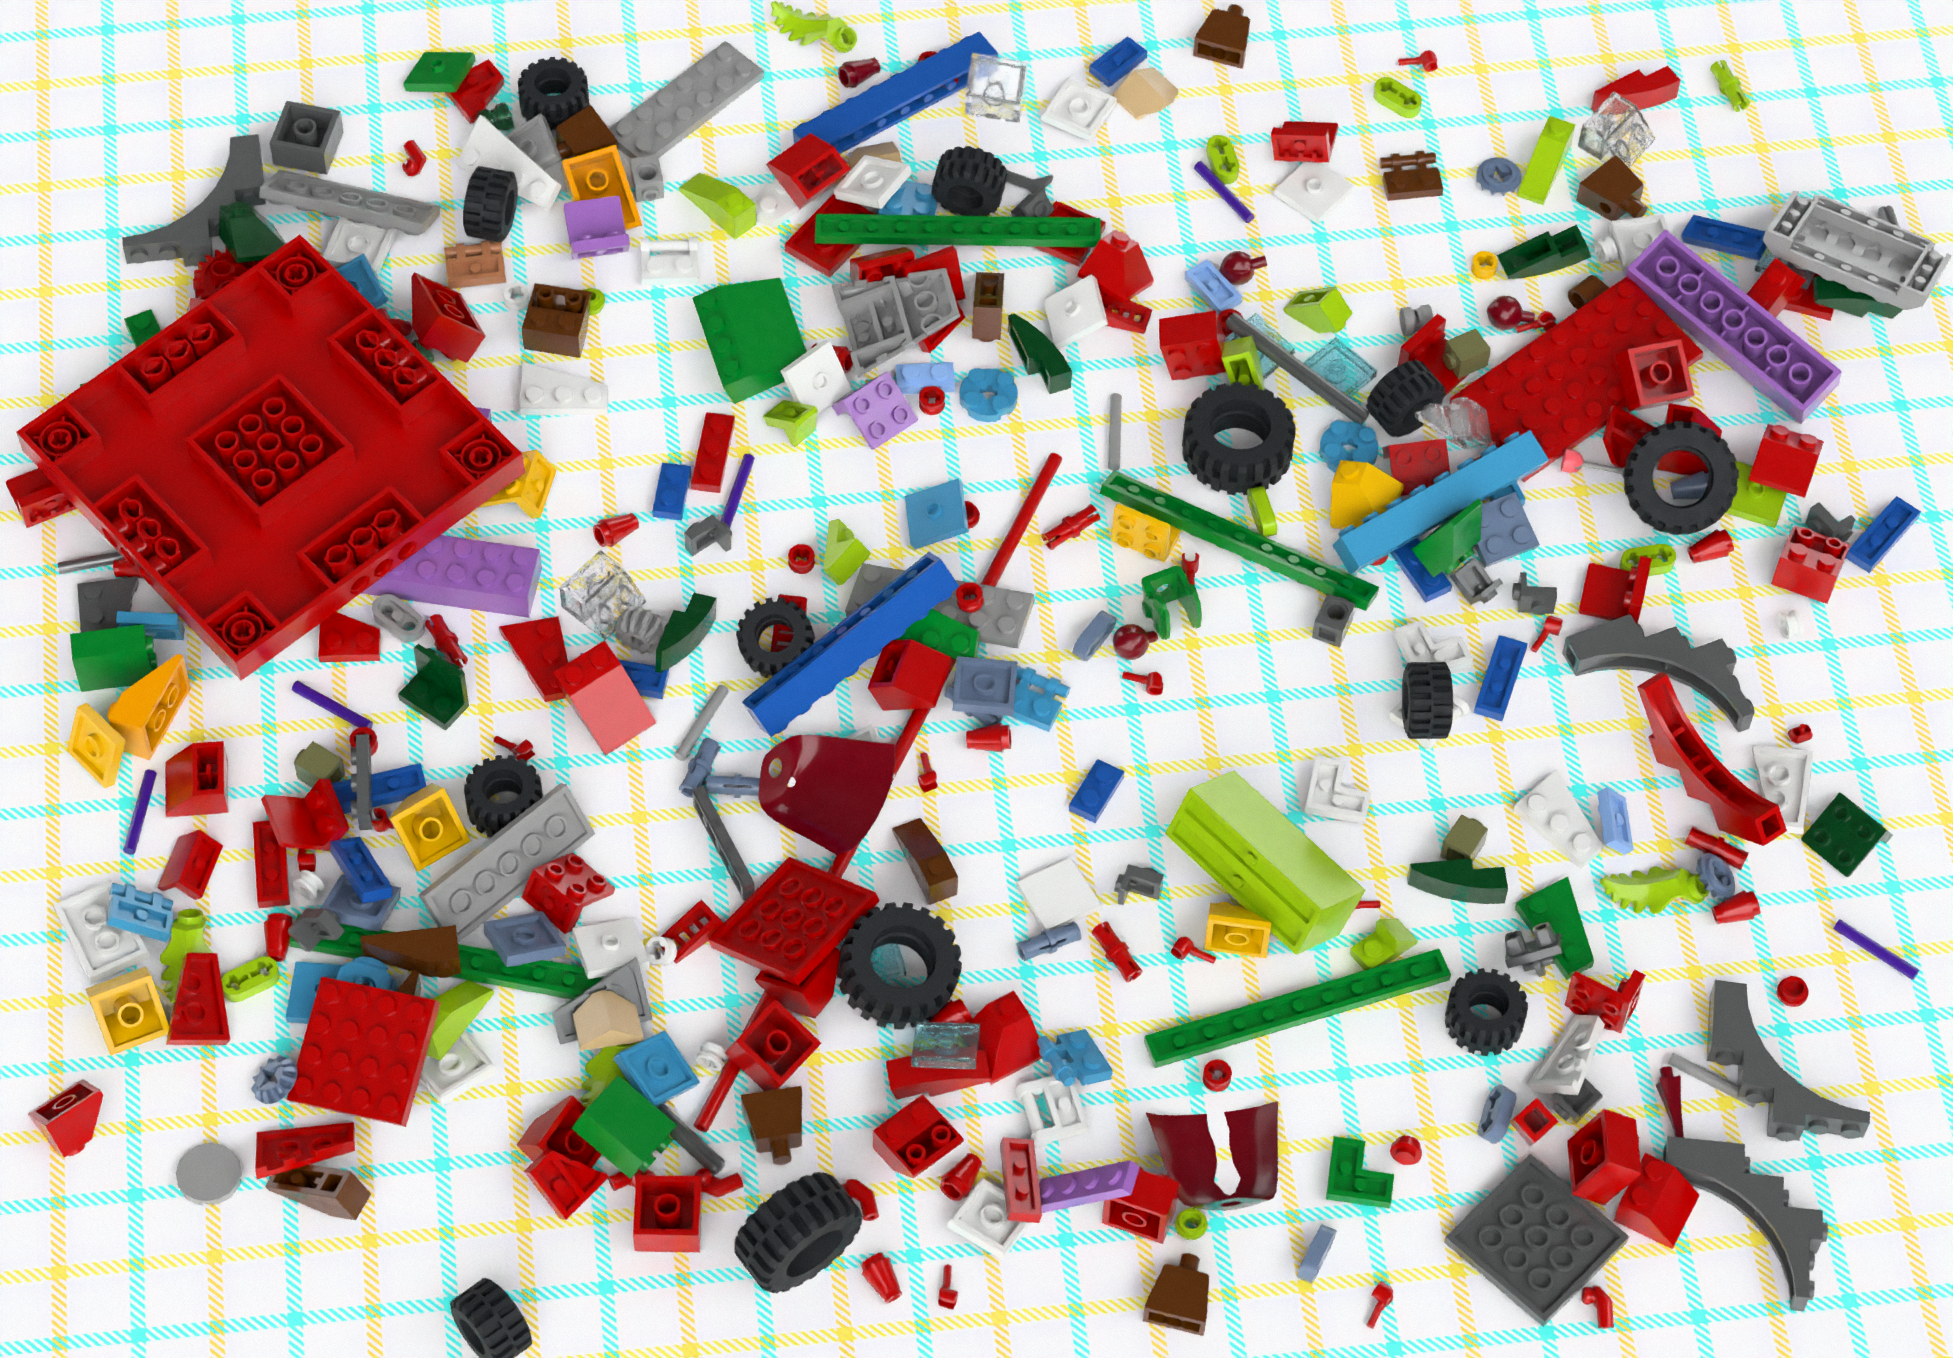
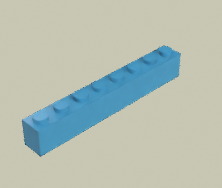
[1332,430,1549,575]

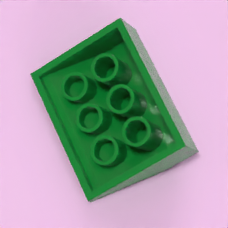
[692,277,807,404]

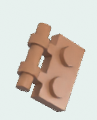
[444,240,506,289]

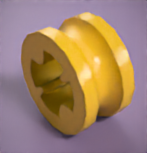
[1471,251,1498,280]

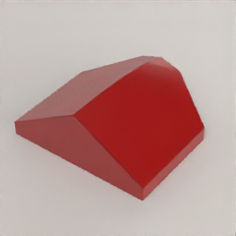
[1602,405,1656,468]

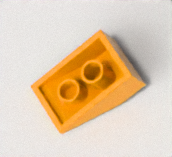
[561,145,642,231]
[107,654,191,760]

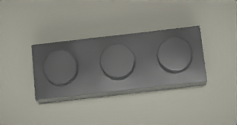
[351,734,372,830]

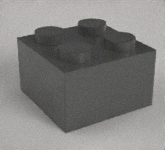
[269,101,344,175]

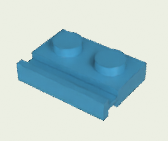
[116,611,185,640]

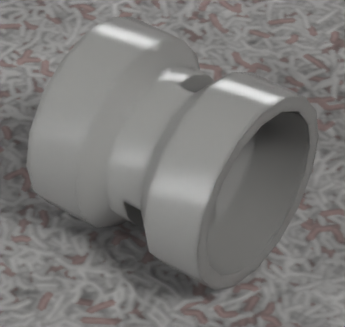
[1399,304,1434,336]

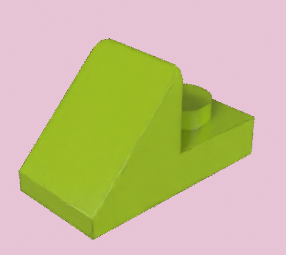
[762,400,818,447]
[823,519,871,586]
[1350,918,1418,970]

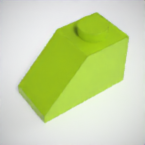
[1283,287,1353,334]
[1222,336,1265,391]

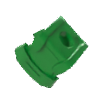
[1141,566,1202,640]

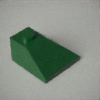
[219,202,286,263]

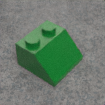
[1412,498,1482,578]

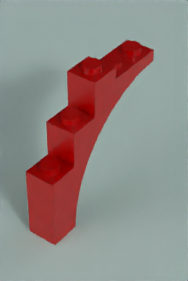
[1637,672,1787,846]

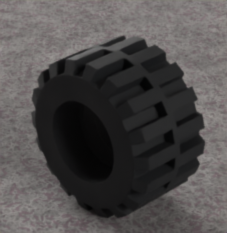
[518,57,589,132]
[931,146,1008,216]
[463,166,518,242]
[1366,360,1446,437]
[736,597,815,678]
[1402,662,1453,739]
[464,755,543,838]
[1445,968,1528,1056]
[450,1277,532,1358]

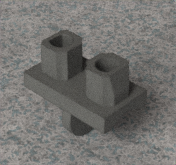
[1505,922,1563,977]

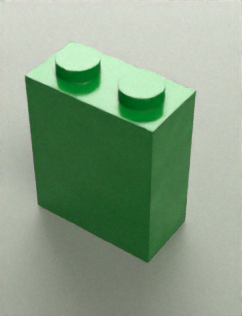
[70,624,159,692]
[571,1075,677,1179]

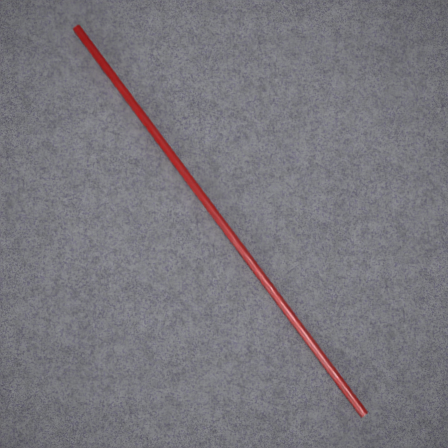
[693,453,1062,1132]

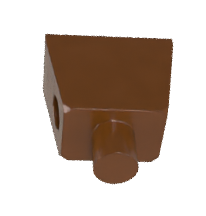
[1193,4,1250,69]
[555,105,618,163]
[1576,155,1647,221]
[741,1086,802,1165]
[1143,1253,1209,1336]

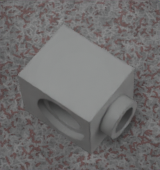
[630,154,664,202]

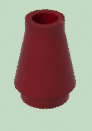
[838,57,881,88]

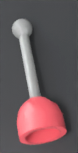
[1561,448,1625,477]

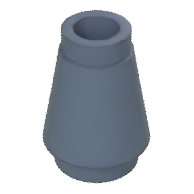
[1670,471,1709,499]

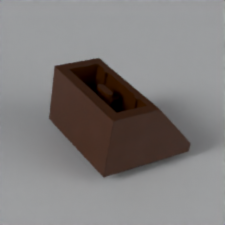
[522,283,591,358]

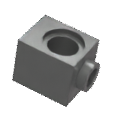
[1312,594,1355,648]

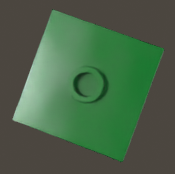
[403,52,476,93]

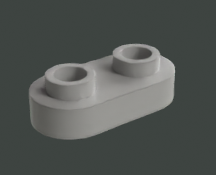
[372,594,425,642]

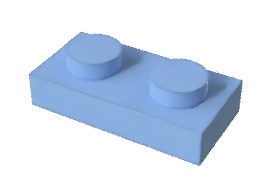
[1184,259,1242,315]
[895,362,955,394]
[1597,787,1634,855]

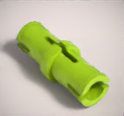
[1710,59,1750,112]

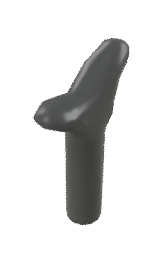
[1006,170,1053,194]

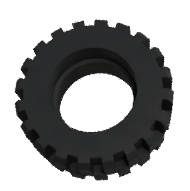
[1182,382,1296,496]
[1623,421,1739,535]
[837,902,962,1029]
[734,1172,862,1293]

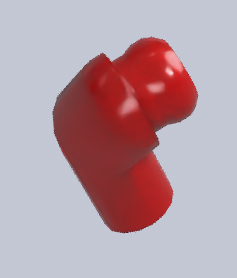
[1581,1285,1614,1329]

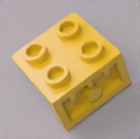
[479,449,557,519]
[1111,503,1180,562]

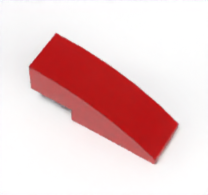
[1591,65,1681,113]
[886,1050,992,1100]

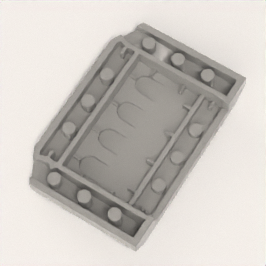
[1763,191,1952,310]

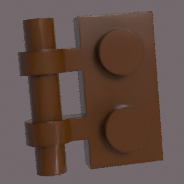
[1379,150,1444,201]

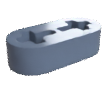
[1072,610,1116,662]
[1477,1084,1517,1144]
[1297,1224,1337,1284]

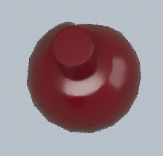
[1219,251,1268,286]
[1486,296,1535,330]
[1112,624,1158,660]

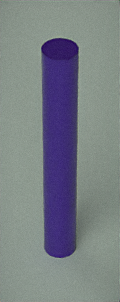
[1194,161,1255,223]
[720,454,755,528]
[291,680,373,728]
[123,769,157,855]
[1833,919,1920,980]

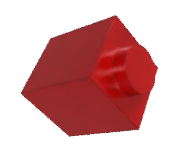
[1510,1098,1559,1146]

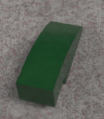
[1497,225,1591,280]
[1812,276,1903,319]
[1008,313,1072,395]
[655,593,717,673]
[1407,858,1508,904]

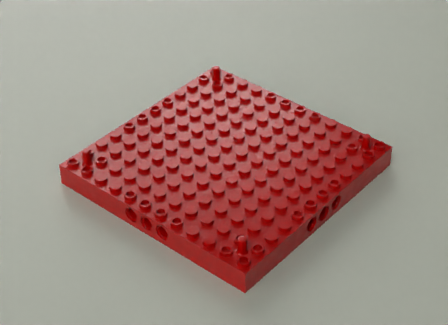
[16,234,525,681]

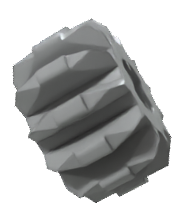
[615,606,667,654]

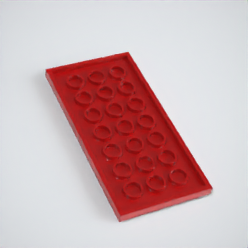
[1449,276,1703,482]

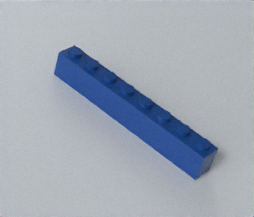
[793,31,998,154]
[742,552,959,737]

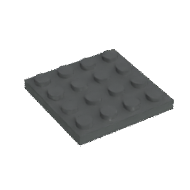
[1444,1154,1630,1327]

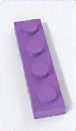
[1039,1160,1140,1213]

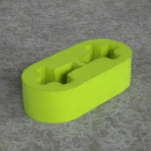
[1373,77,1422,118]
[1206,135,1240,184]
[1247,486,1277,537]
[1619,544,1676,576]
[221,956,280,1002]

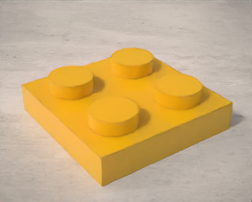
[67,703,126,788]

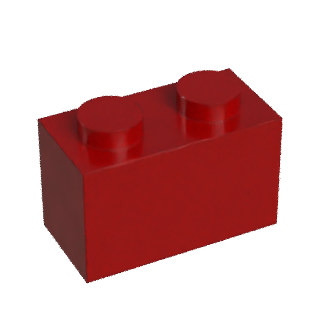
[1747,257,1806,318]

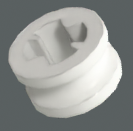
[1593,236,1618,264]
[503,282,530,311]
[1778,610,1803,639]
[293,870,325,901]
[645,936,677,966]
[696,1042,727,1071]

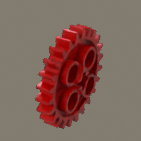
[193,246,262,300]

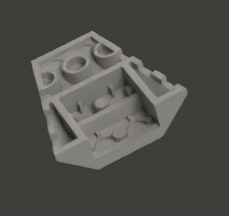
[832,268,960,378]

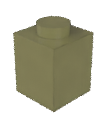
[1443,328,1491,379]
[294,741,345,787]
[1440,814,1488,863]

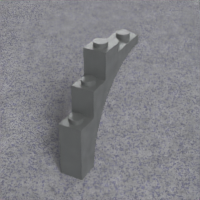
[122,134,266,267]
[1562,614,1755,733]
[1707,980,1870,1142]
[1663,1136,1828,1312]

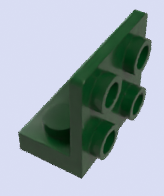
[398,644,469,731]
[1801,792,1893,878]

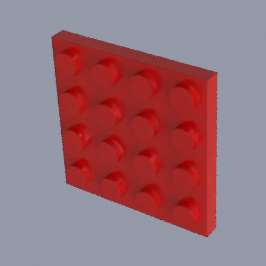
[707,857,880,986]
[286,976,441,1127]

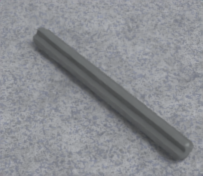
[1226,313,1369,425]

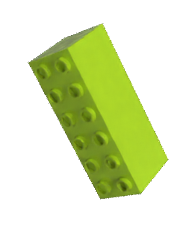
[1165,770,1366,955]

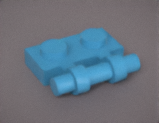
[1010,666,1071,732]
[106,883,173,942]
[1037,1029,1113,1087]

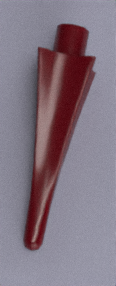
[1655,1066,1684,1138]

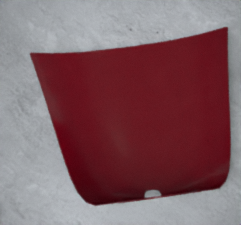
[758,735,895,855]
[1146,1101,1278,1211]

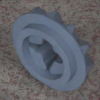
[1476,157,1521,197]
[1696,853,1735,901]
[251,1055,297,1104]

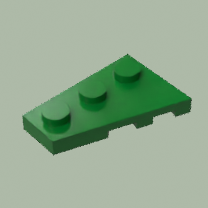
[895,609,981,660]
[1515,876,1594,980]

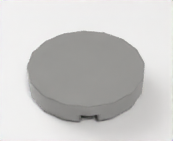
[176,1143,242,1205]

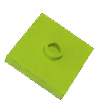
[1726,461,1787,528]

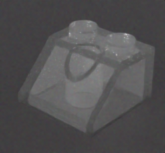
[965,53,1027,123]

